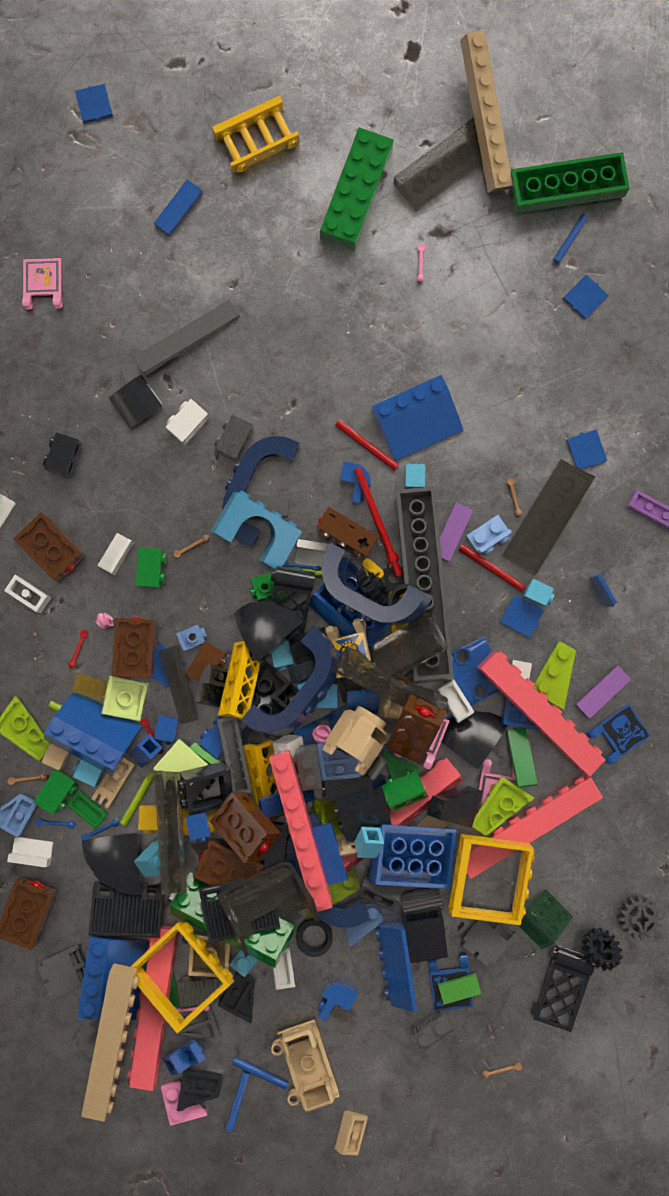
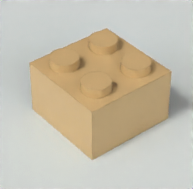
[188,931,231,977]

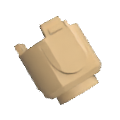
[322,706,388,776]

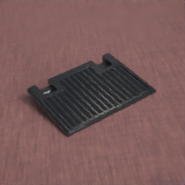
[199,873,281,944]
[88,882,164,938]

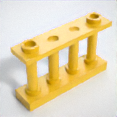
[212,95,300,174]

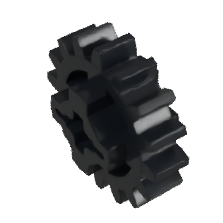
[356,567,388,605]
[581,928,623,971]

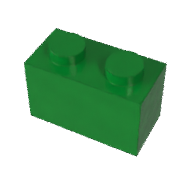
[136,547,167,589]
[34,769,78,815]
[381,771,429,812]

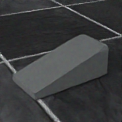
[367,753,389,780]

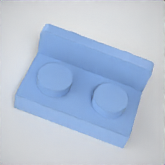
[466,515,512,555]

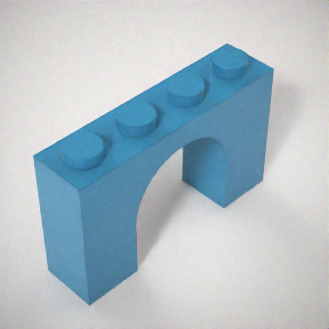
[210,491,302,570]

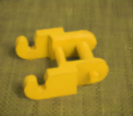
[362,558,384,579]

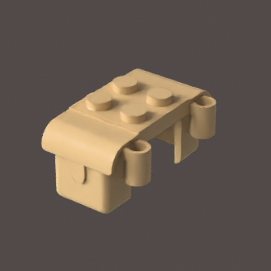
[271,1019,339,1112]

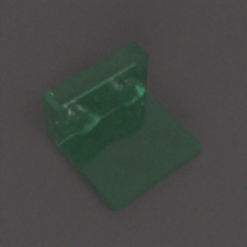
[518,890,573,949]

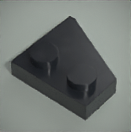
[218,971,255,1024]
[177,1070,223,1111]

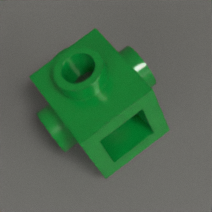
[249,572,279,602]

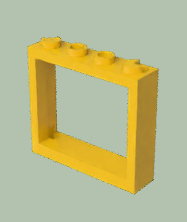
[448,834,535,925]
[131,920,235,1034]

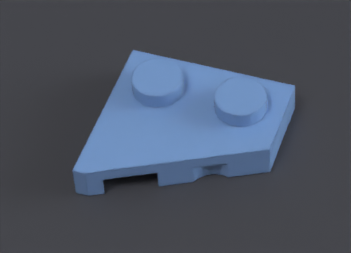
[317,743,362,781]
[0,793,37,838]
[345,902,383,947]

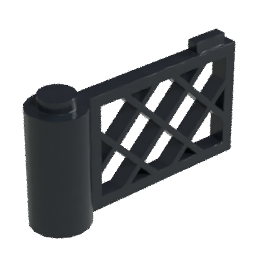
[270,566,315,641]
[531,945,595,1032]

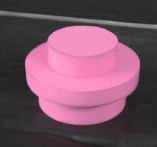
[95,613,114,630]
[312,725,331,743]

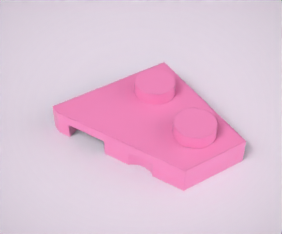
[161,1079,208,1126]

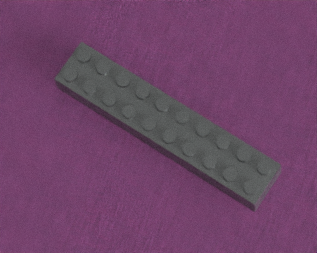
[396,487,454,684]

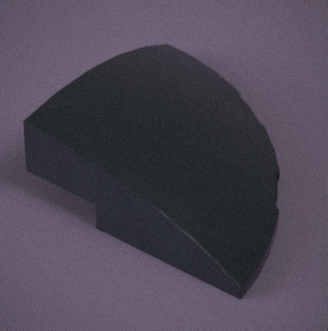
[234,600,305,662]
[251,660,299,739]
[441,711,508,769]
[82,833,142,895]

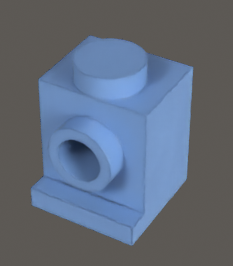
[176,624,208,652]

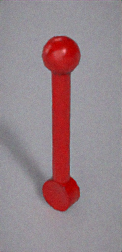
[68,630,88,668]
[140,718,164,754]

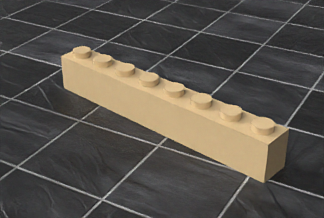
[460,30,513,193]
[81,963,139,1122]

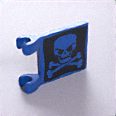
[587,704,651,764]
[428,953,473,1011]

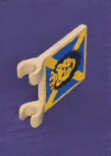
[326,618,372,679]

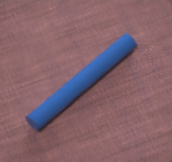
[553,213,588,264]
[232,1057,288,1090]
[225,1071,250,1132]

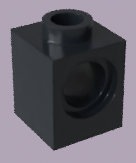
[383,564,404,593]

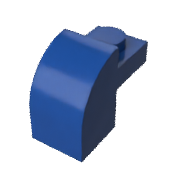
[340,461,371,505]
[317,981,359,1021]
[162,1038,205,1075]

